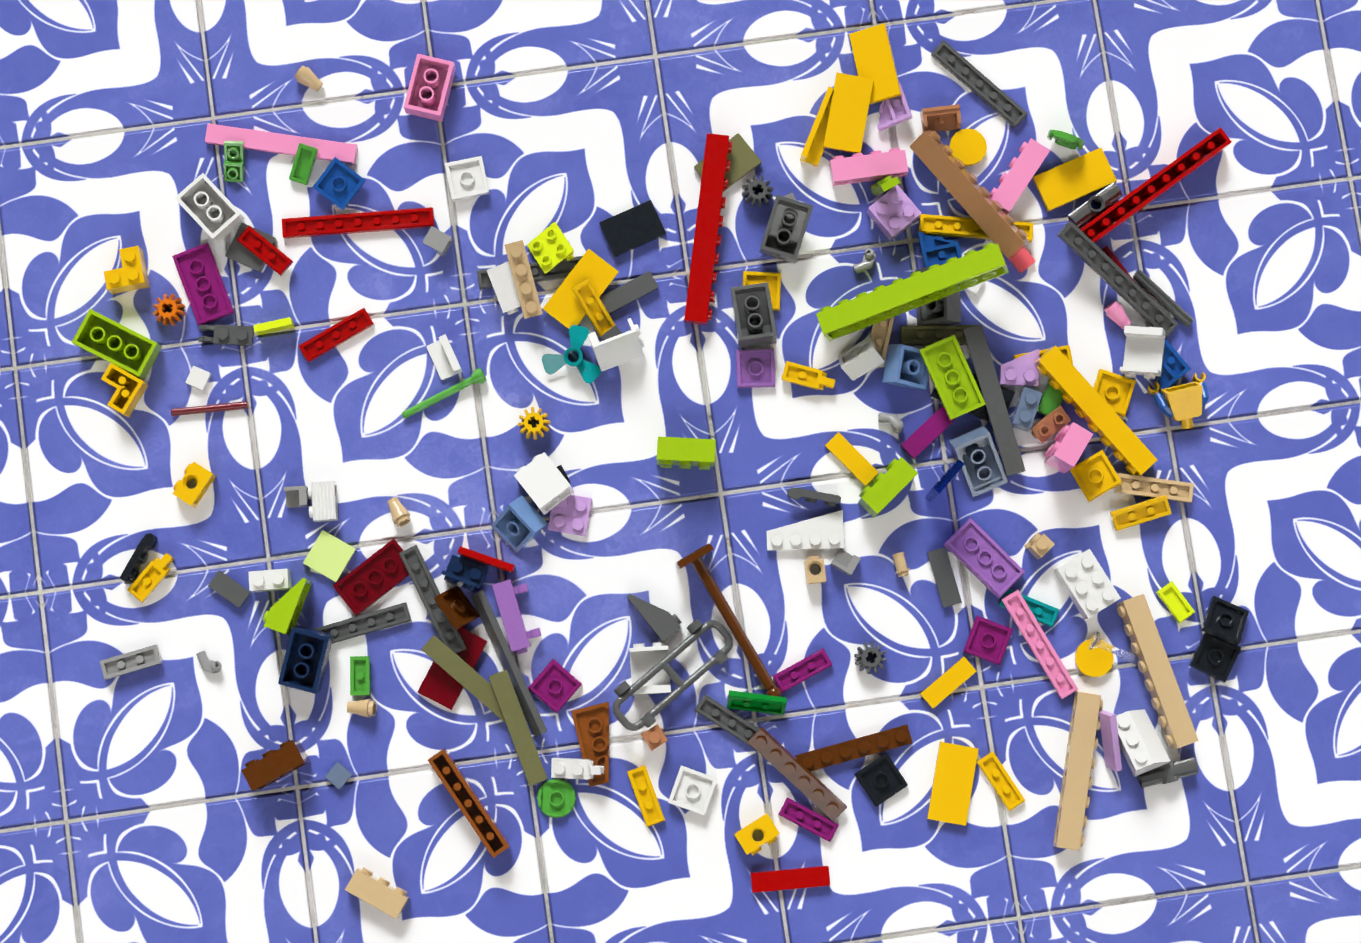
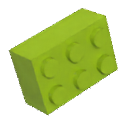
[656,436,716,470]
[858,457,918,518]

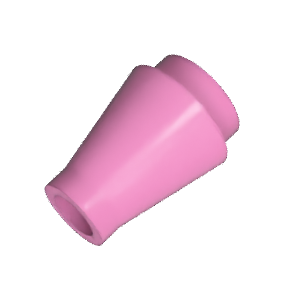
[1104,301,1131,329]

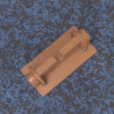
[1031,405,1071,444]

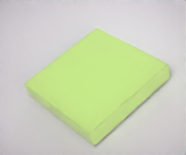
[303,530,356,582]

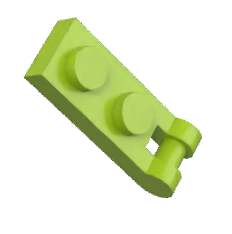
[870,176,900,196]

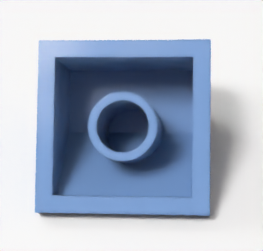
[882,344,929,390]
[491,496,548,554]

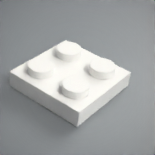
[445,156,489,201]
[668,766,717,816]

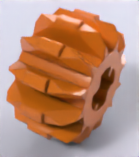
[153,294,186,326]

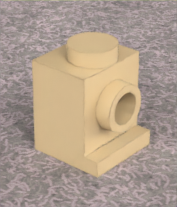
[1024,533,1055,559]

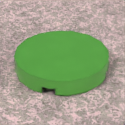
[1047,130,1085,150]
[537,779,576,818]

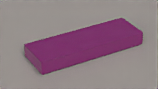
[900,406,955,459]
[773,648,833,693]
[778,797,839,842]

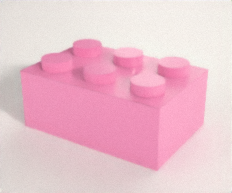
[403,54,456,122]
[1044,422,1093,474]

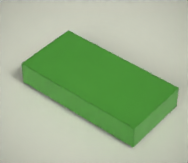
[289,143,318,185]

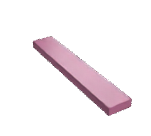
[1001,590,1079,699]

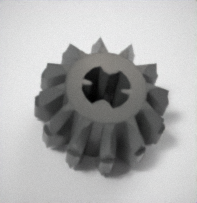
[741,176,773,208]
[854,641,887,674]

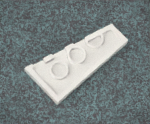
[766,510,844,551]

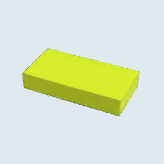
[253,317,295,336]
[1156,581,1195,624]

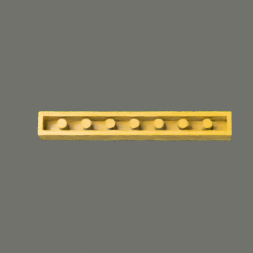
[1034,346,1158,476]

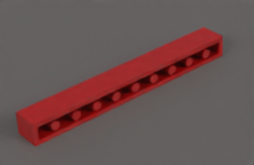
[1075,127,1232,256]
[684,133,733,325]

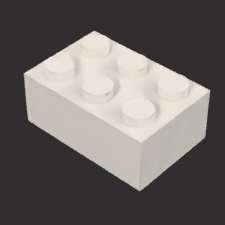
[175,173,245,244]
[1053,549,1121,620]

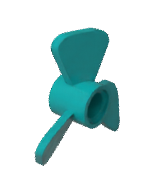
[541,325,601,384]

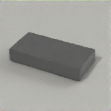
[208,570,251,608]

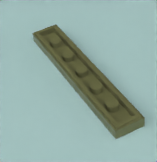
[421,635,505,722]
[488,669,547,786]

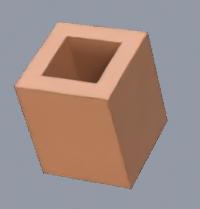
[641,724,668,751]

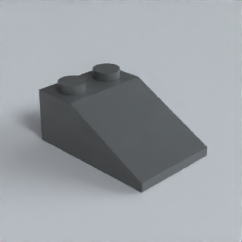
[759,195,813,264]
[730,282,777,349]

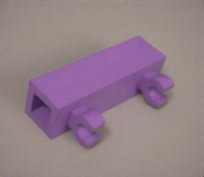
[492,579,542,655]

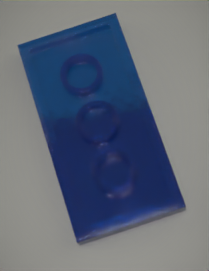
[925,460,965,502]

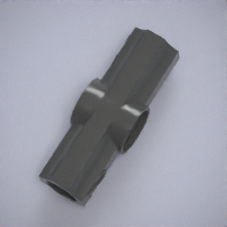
[1067,183,1123,228]
[1137,757,1198,788]

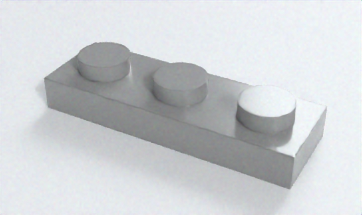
[100,644,162,680]

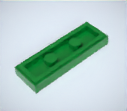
[727,690,787,715]

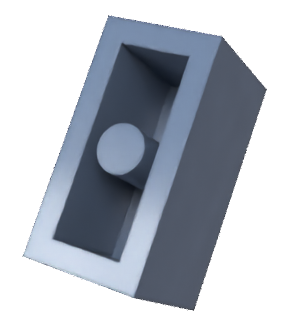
[1011,387,1043,432]

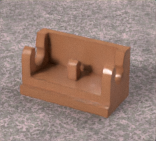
[920,104,961,132]

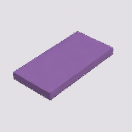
[943,518,1025,599]

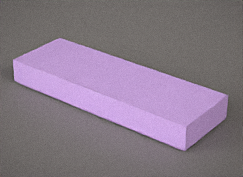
[1099,710,1122,772]

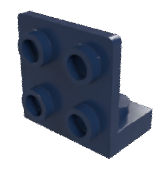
[441,555,489,592]

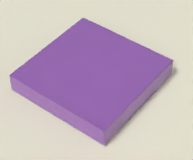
[736,349,775,389]

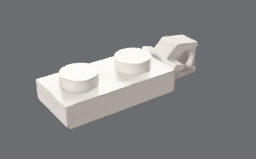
[551,758,604,780]

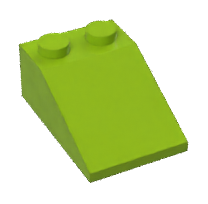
[263,578,312,635]

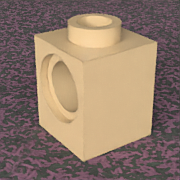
[804,556,826,585]

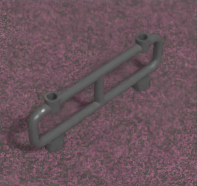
[612,618,733,731]

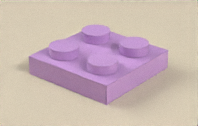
[548,495,592,536]

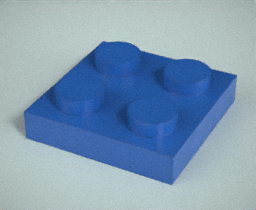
[313,157,366,211]

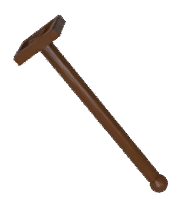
[675,543,782,697]

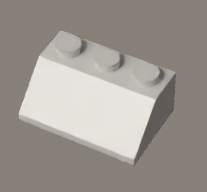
[1116,709,1170,777]

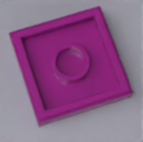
[963,615,1013,665]
[528,659,582,713]

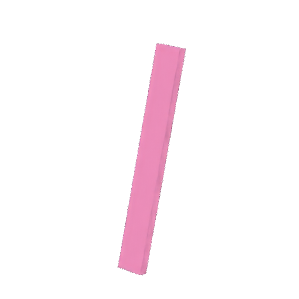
[205,123,358,164]

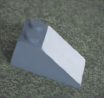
[949,426,1008,497]

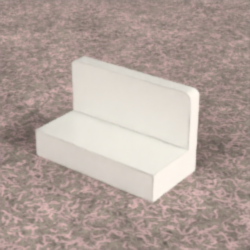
[427,334,463,380]
[838,336,884,381]

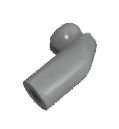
[853,249,876,274]
[878,413,904,433]
[196,650,222,673]

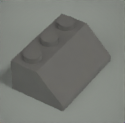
[915,264,961,326]

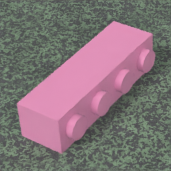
[989,138,1050,215]
[829,148,909,186]

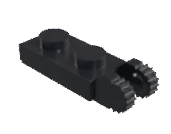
[120,533,157,583]

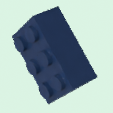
[278,625,334,694]

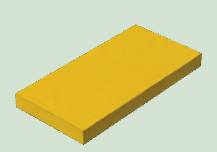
[849,23,902,105]
[823,72,874,153]
[1032,147,1117,212]
[542,249,619,329]
[927,742,978,826]

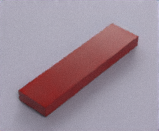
[298,308,375,363]
[750,866,830,893]

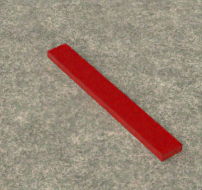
[282,207,435,239]

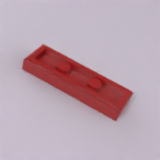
[237,226,293,276]
[458,546,516,573]

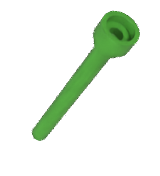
[402,368,487,418]

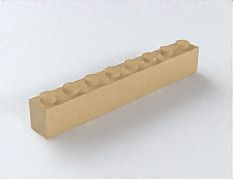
[1117,594,1199,749]
[1053,691,1103,851]

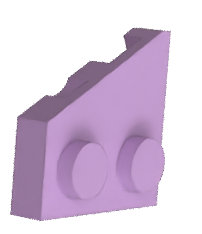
[877,82,913,132]
[999,349,1040,387]

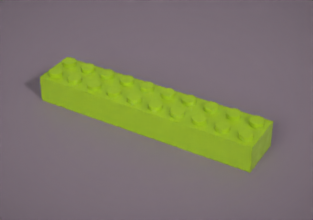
[816,243,1009,341]

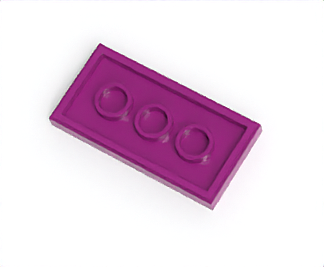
[172,242,235,326]

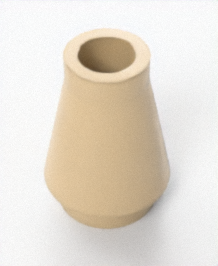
[294,65,323,92]
[387,497,411,527]
[347,699,377,718]

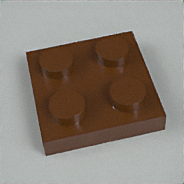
[434,585,480,630]

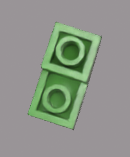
[223,141,245,182]
[1037,379,1063,416]

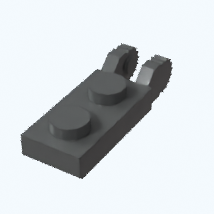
[198,324,254,346]
[788,487,841,507]

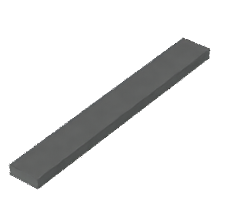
[1057,221,1178,338]
[962,324,1026,477]
[471,590,547,737]

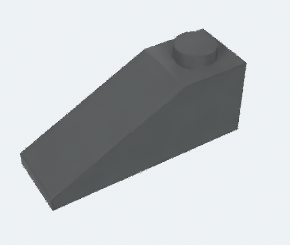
[627,594,682,642]

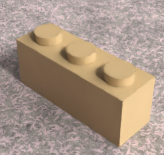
[345,867,410,919]

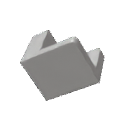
[423,226,453,257]
[283,486,310,508]
[830,549,861,576]

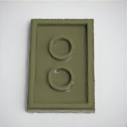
[694,133,762,192]

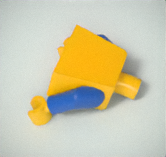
[1147,372,1209,429]

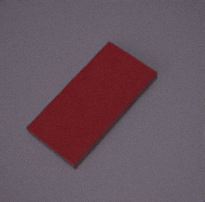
[333,538,410,616]
[417,628,488,710]

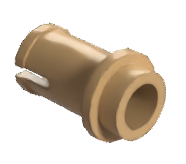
[892,552,910,577]

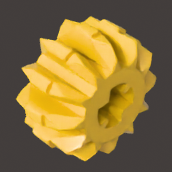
[518,407,550,440]

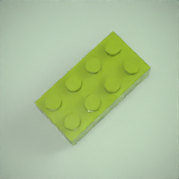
[71,309,162,380]

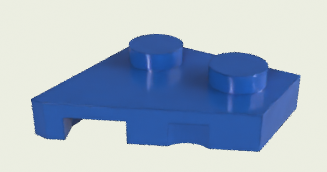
[917,232,962,268]
[1157,340,1191,390]

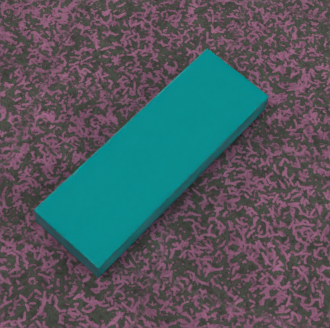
[998,589,1060,628]

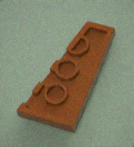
[571,702,609,787]

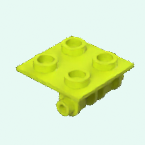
[527,222,574,274]

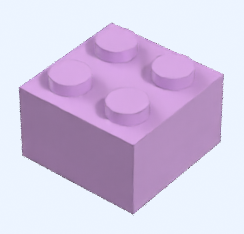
[866,185,922,242]

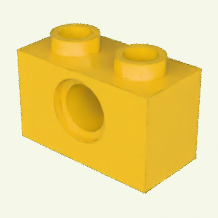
[172,462,216,508]
[734,813,780,856]

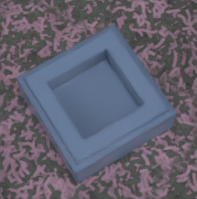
[325,762,353,790]

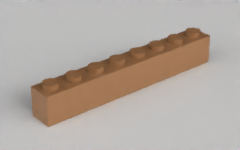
[909,130,1029,258]

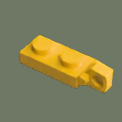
[781,361,836,390]
[127,553,175,603]

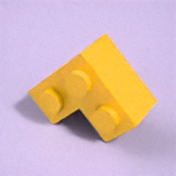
[104,246,150,294]
[101,363,149,418]

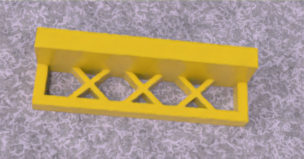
[800,86,834,167]

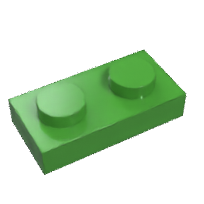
[350,656,371,696]

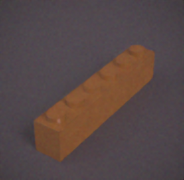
[428,749,511,858]

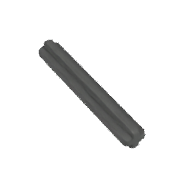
[1133,270,1194,327]

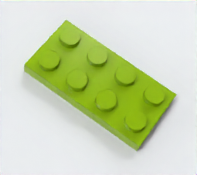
[919,334,986,420]

